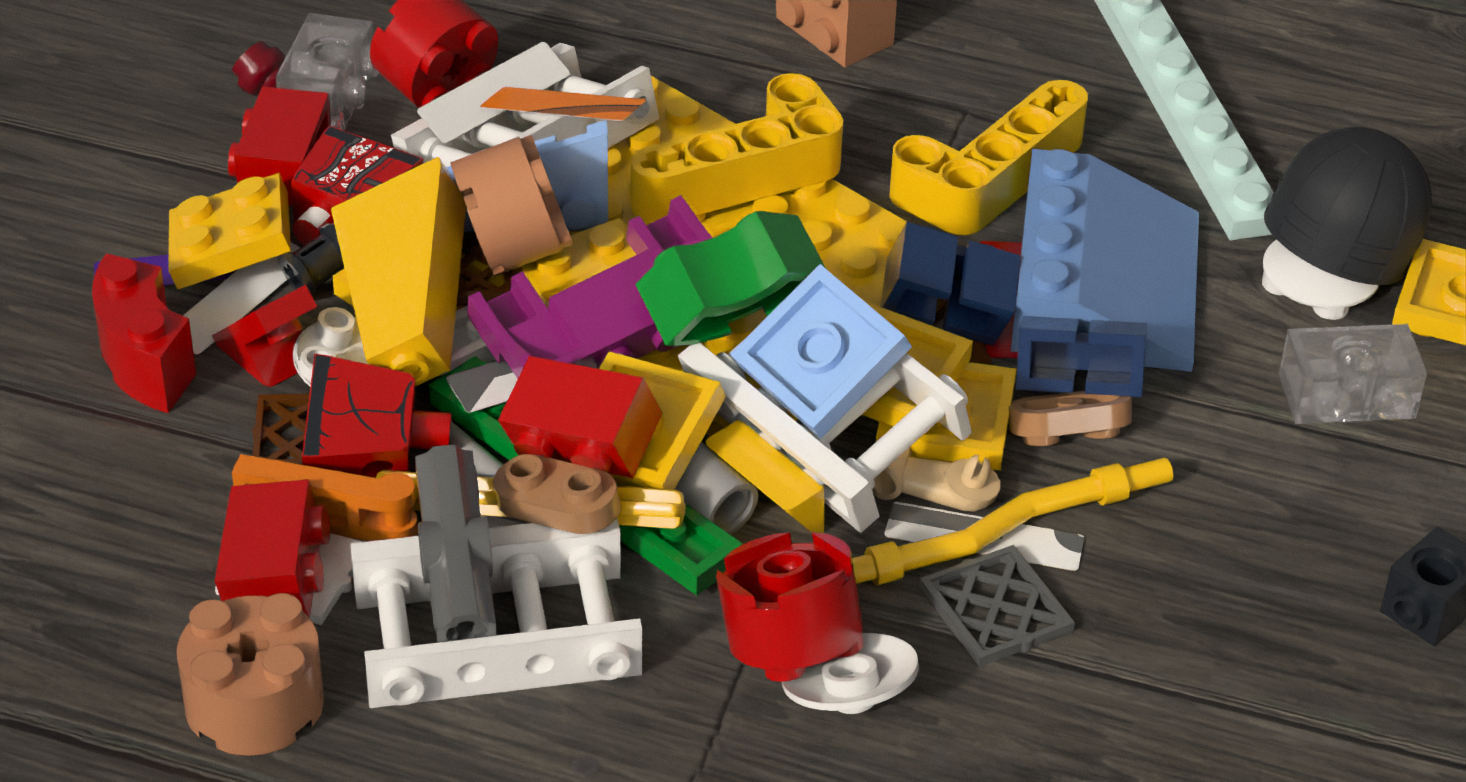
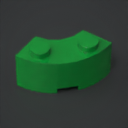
[635,211,826,346]

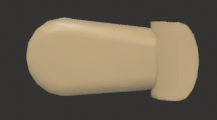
[872,447,1000,512]

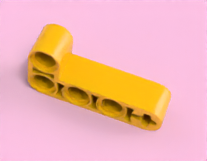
[631,73,844,224]
[889,80,1088,235]

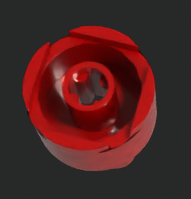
[370,0,498,108]
[716,532,864,682]

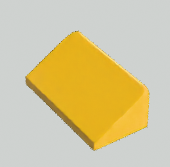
[706,419,824,533]

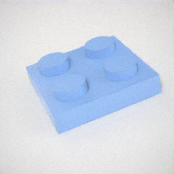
[730,264,912,439]

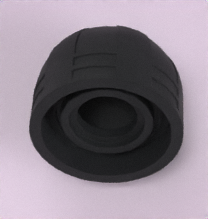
[1264,127,1432,285]

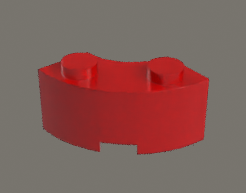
[92,253,196,413]

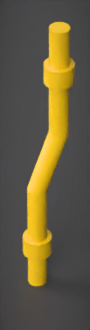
[852,458,1173,585]

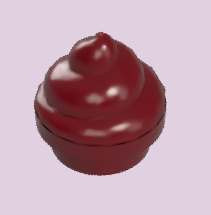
[232,41,289,96]

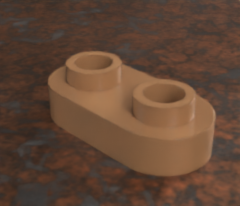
[1008,390,1132,446]
[493,454,621,534]

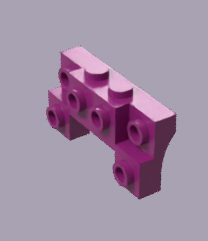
[467,195,713,379]

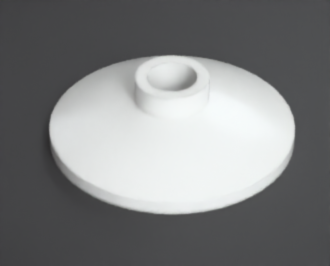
[782,633,919,714]

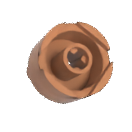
[450,135,573,277]
[177,593,324,756]

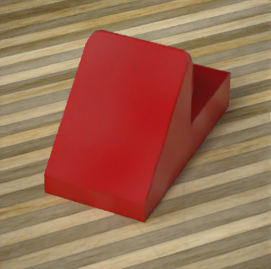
[211,284,317,387]

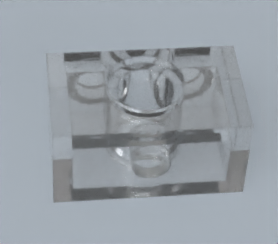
[276,13,379,130]
[1279,324,1427,424]

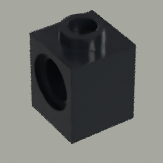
[1380,526,1466,647]

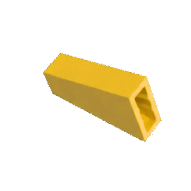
[331,156,466,387]

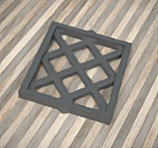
[919,545,1075,667]

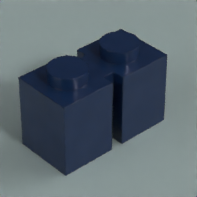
[880,222,1021,346]
[1016,316,1147,397]

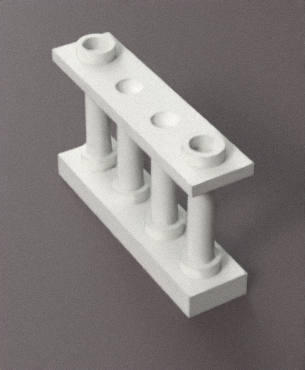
[391,43,660,167]
[678,343,972,533]
[350,518,642,708]

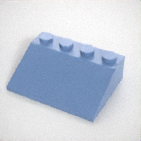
[1011,149,1199,372]

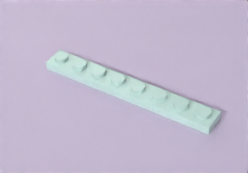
[1094,0,1274,240]

